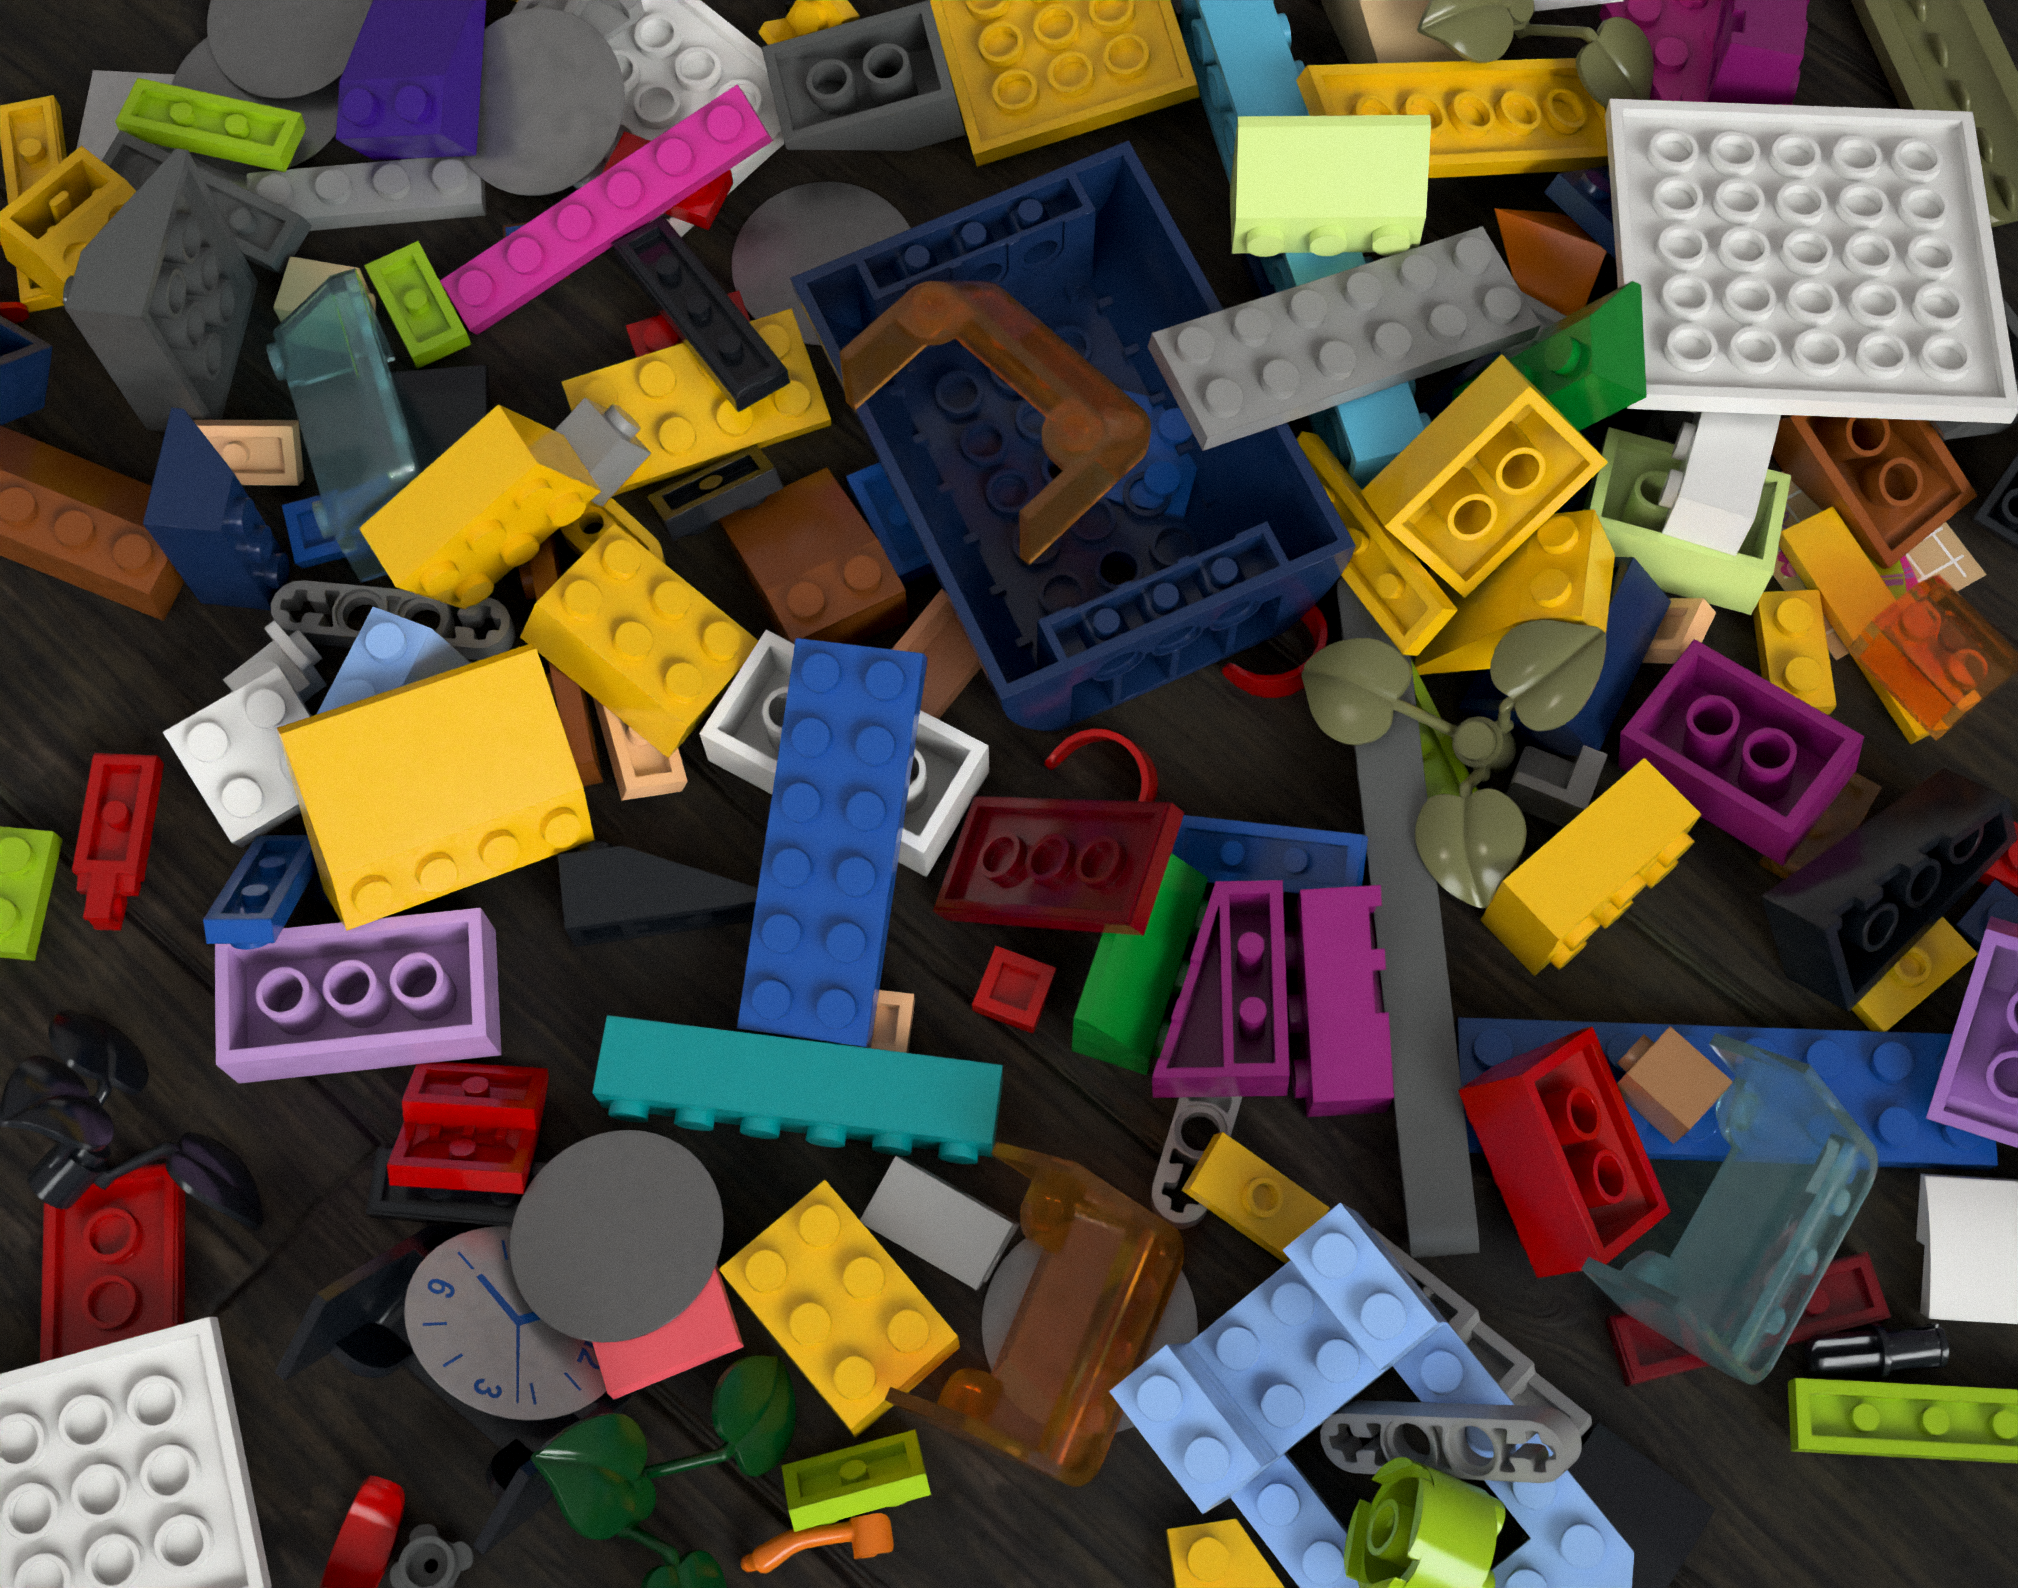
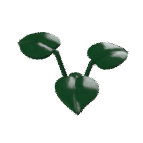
[530,1355,796,1588]

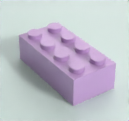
[215,908,501,1083]

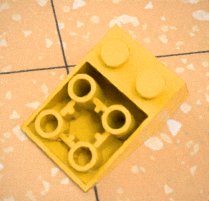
[0,145,136,304]

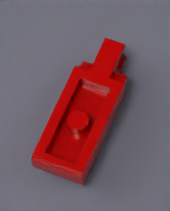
[72,753,164,931]

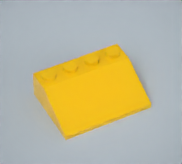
[277,643,595,931]

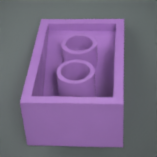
[1926,916,2018,1148]

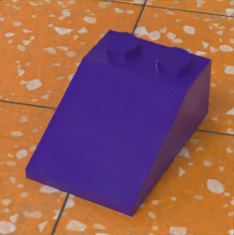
[336,0,486,160]

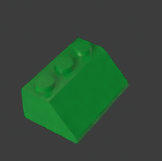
[1452,281,1647,431]
[1072,853,1209,1075]

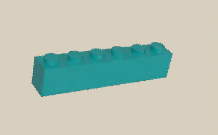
[592,1015,1003,1164]

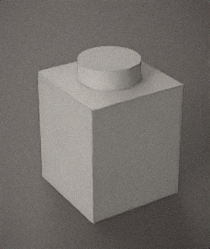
[555,397,651,506]

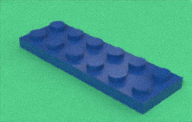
[737,638,928,1047]

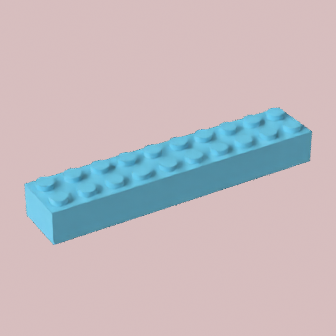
[1180,0,1431,490]

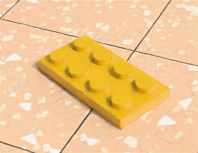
[562,308,831,497]

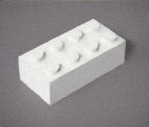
[699,630,989,877]

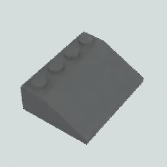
[63,149,258,432]

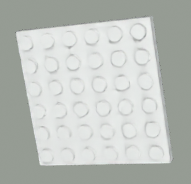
[1605,99,2018,424]

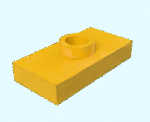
[1851,916,1978,1032]
[1182,1132,1330,1264]

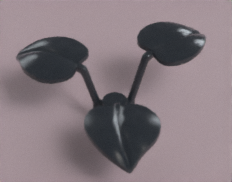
[0,1009,263,1233]

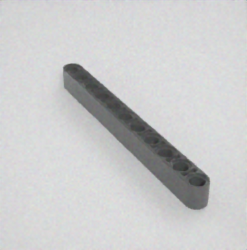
[1336,576,1479,1258]

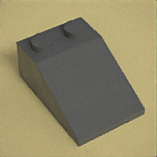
[761,0,965,151]

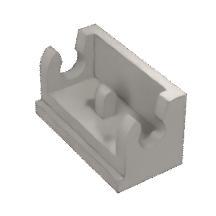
[860,1156,1020,1290]

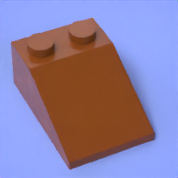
[1772,415,1977,569]
[718,467,909,645]

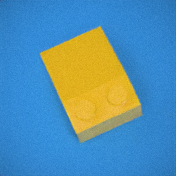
[1415,509,1615,675]

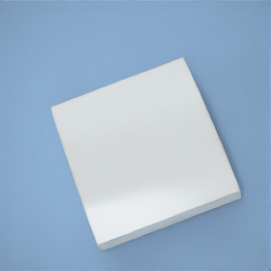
[1916,1174,2018,1324]

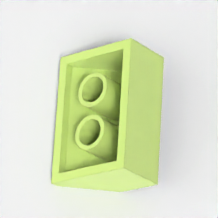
[1230,115,1431,257]
[1582,427,1791,615]

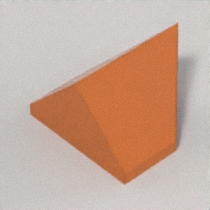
[1494,208,1607,316]

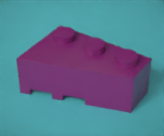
[1152,880,1290,1098]

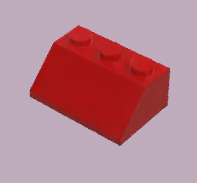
[1458,1026,1671,1278]

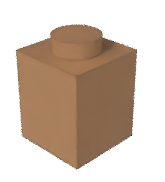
[1617,1026,1733,1144]

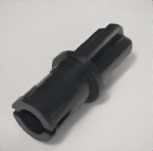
[1804,1322,1949,1379]

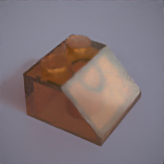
[1847,574,2018,741]

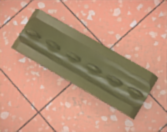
[1851,0,2018,228]

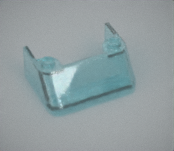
[266,268,421,583]
[1581,1033,1878,1385]

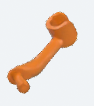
[741,1513,894,1574]

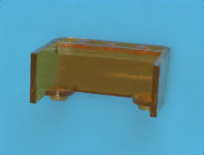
[839,281,1151,565]
[885,1141,1184,1487]

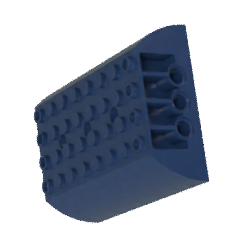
[790,140,1356,731]

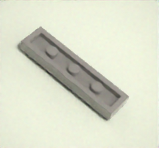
[247,156,486,231]

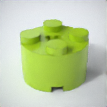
[1344,1457,1505,1588]

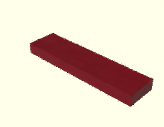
[1605,1251,1891,1387]

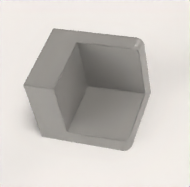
[1506,745,1608,827]

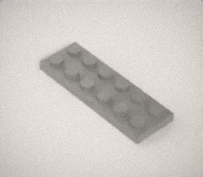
[1148,226,1541,451]

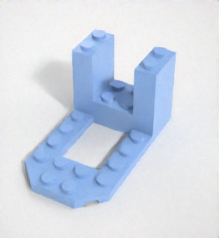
[1109,1203,1634,1588]

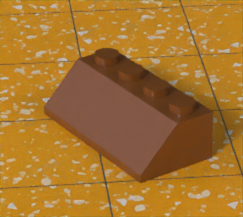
[0,425,185,621]

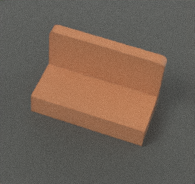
[891,589,981,719]

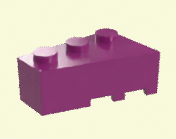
[1704,0,1810,105]
[1284,885,1394,1117]

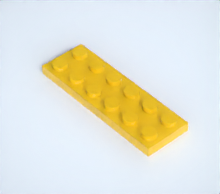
[1296,58,1609,178]

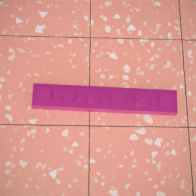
[440,85,773,335]

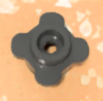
[390,1524,474,1588]

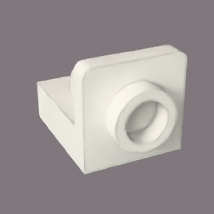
[223,620,326,702]

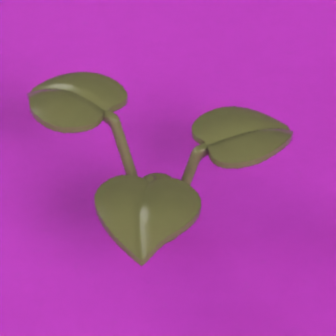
[1417,0,1654,109]
[1301,620,1606,908]

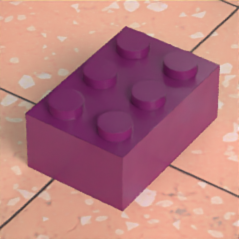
[1618,639,1864,867]

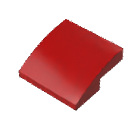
[387,1062,549,1194]

